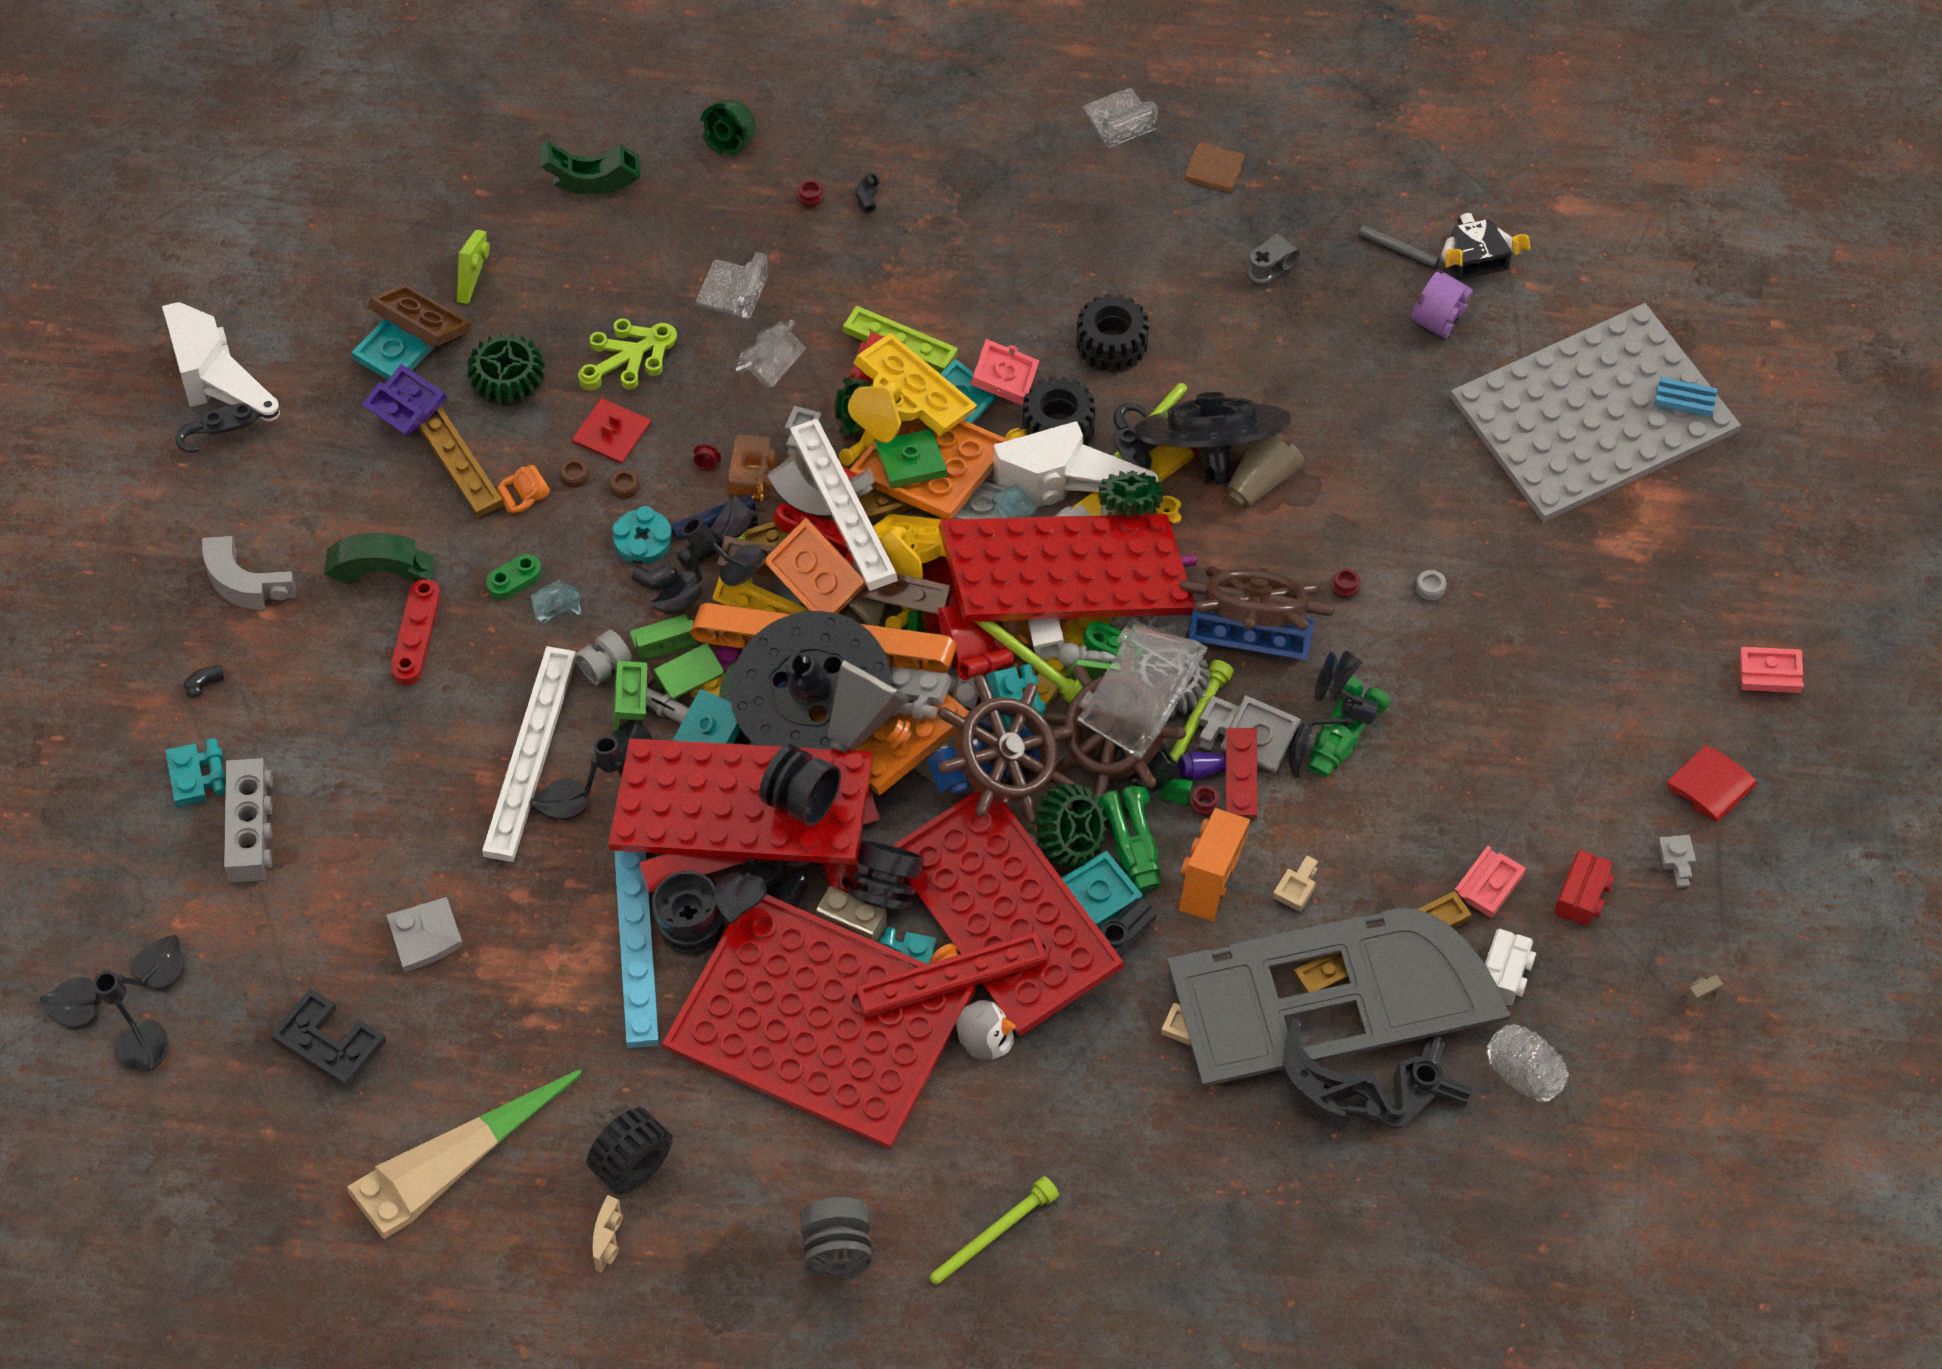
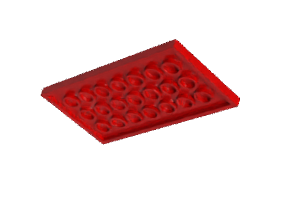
[938,514,1195,622]
[608,738,874,865]
[892,790,1125,1037]

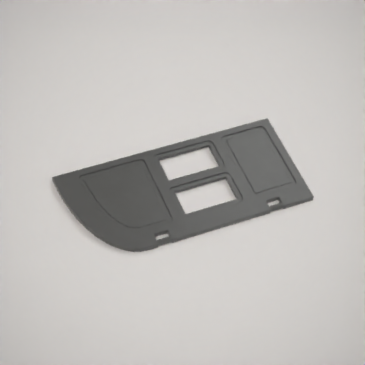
[1167,908,1510,1087]

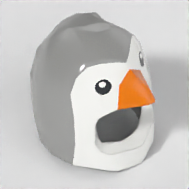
[955,1000,1016,1060]

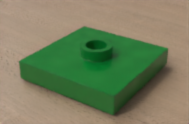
[875,429,947,489]

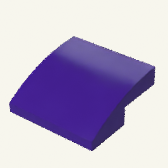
[362,364,447,436]

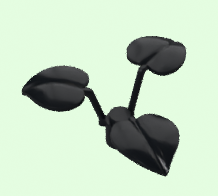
[650,495,765,613]
[1288,651,1377,778]
[531,720,653,820]
[714,859,812,924]
[40,935,184,1072]

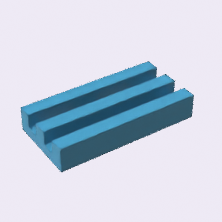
[1654,377,1718,417]

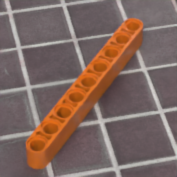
[691,603,957,673]

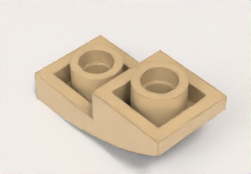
[593,1195,623,1273]

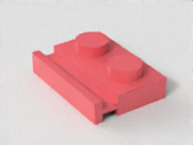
[1739,647,1804,693]
[1454,846,1526,918]

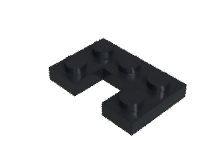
[270,988,386,1089]

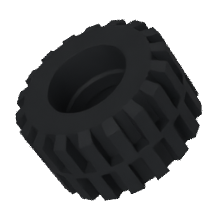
[1076,294,1149,372]
[1022,377,1095,445]
[586,1107,673,1195]

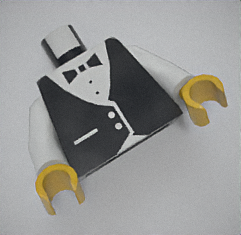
[1441,213,1531,280]

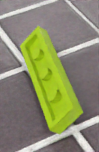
[843,306,958,374]

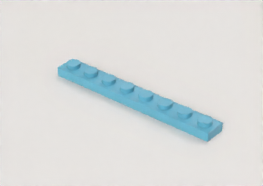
[614,851,659,1048]

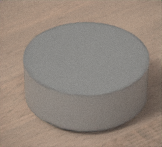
[1416,570,1447,600]

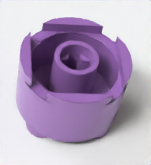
[1410,270,1473,339]

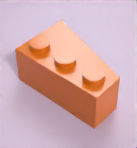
[1179,808,1250,922]

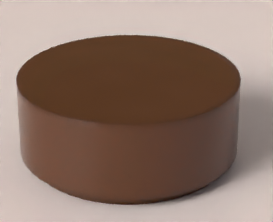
[559,458,589,488]
[610,469,640,499]

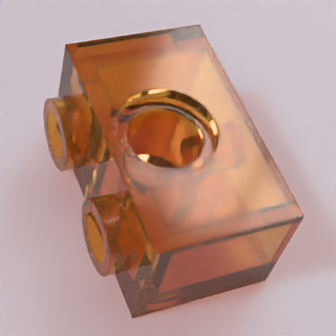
[728,434,776,502]

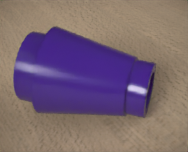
[1178,751,1226,781]

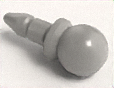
[1057,643,1117,667]

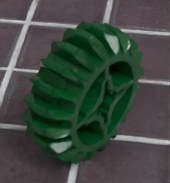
[467,332,545,405]
[1032,784,1109,868]

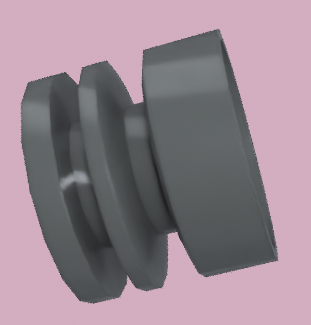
[800,1197,873,1277]

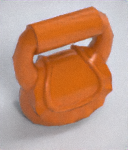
[496,465,550,514]

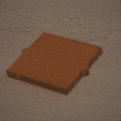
[1185,142,1245,192]

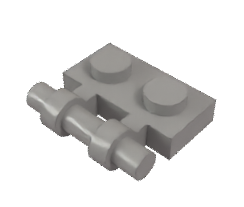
[891,667,952,720]

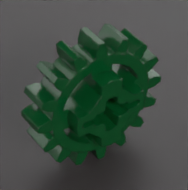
[1098,470,1163,517]

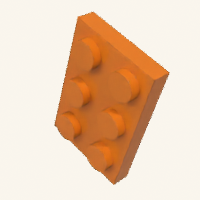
[764,518,866,614]

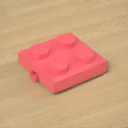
[970,339,1039,406]

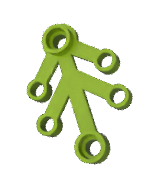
[578,319,677,391]

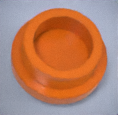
[884,719,912,749]

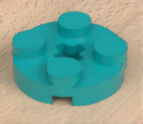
[612,506,672,564]

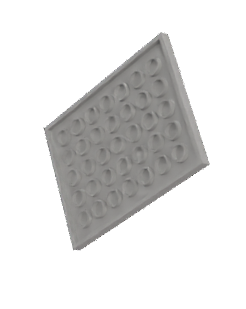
[1450,303,1741,523]

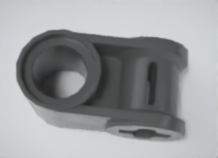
[1248,233,1301,285]

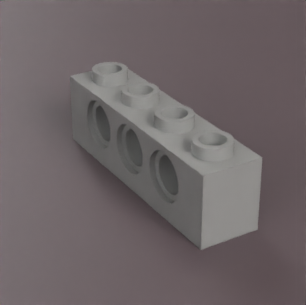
[224,758,273,883]

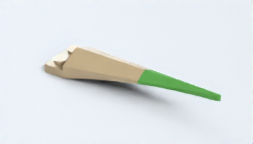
[347,1070,581,1239]

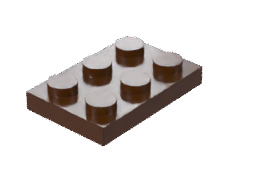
[368,283,472,347]

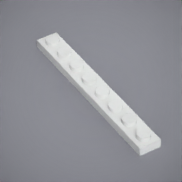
[790,418,898,591]
[482,646,576,862]

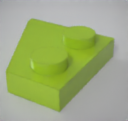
[457,230,490,304]

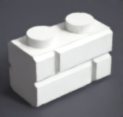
[1485,929,1536,1006]

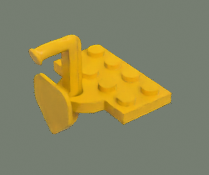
[839,333,977,466]
[873,514,946,629]

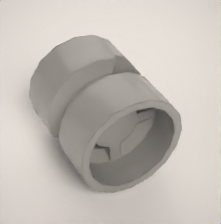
[574,630,632,685]

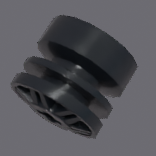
[759,744,841,826]
[848,841,925,910]
[652,871,724,954]

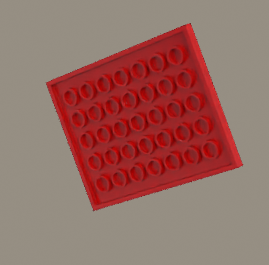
[662,894,976,1150]

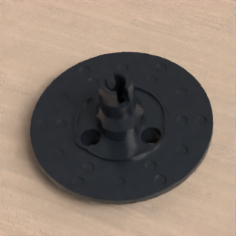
[1135,392,1291,485]
[730,611,892,750]

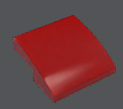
[938,603,1005,669]
[1667,745,1757,822]

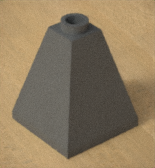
[827,660,910,753]

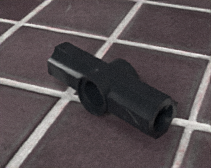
[1100,898,1157,957]

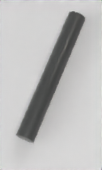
[1359,225,1440,268]

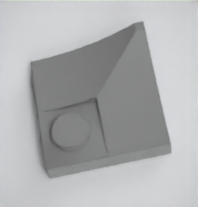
[387,897,463,973]

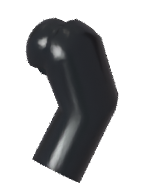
[855,173,880,214]
[632,565,678,590]
[184,665,224,697]

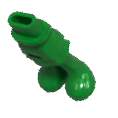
[1307,676,1391,777]
[1098,786,1161,892]

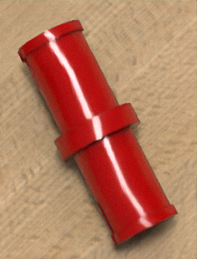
[957,647,1014,680]

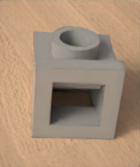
[947,665,979,708]

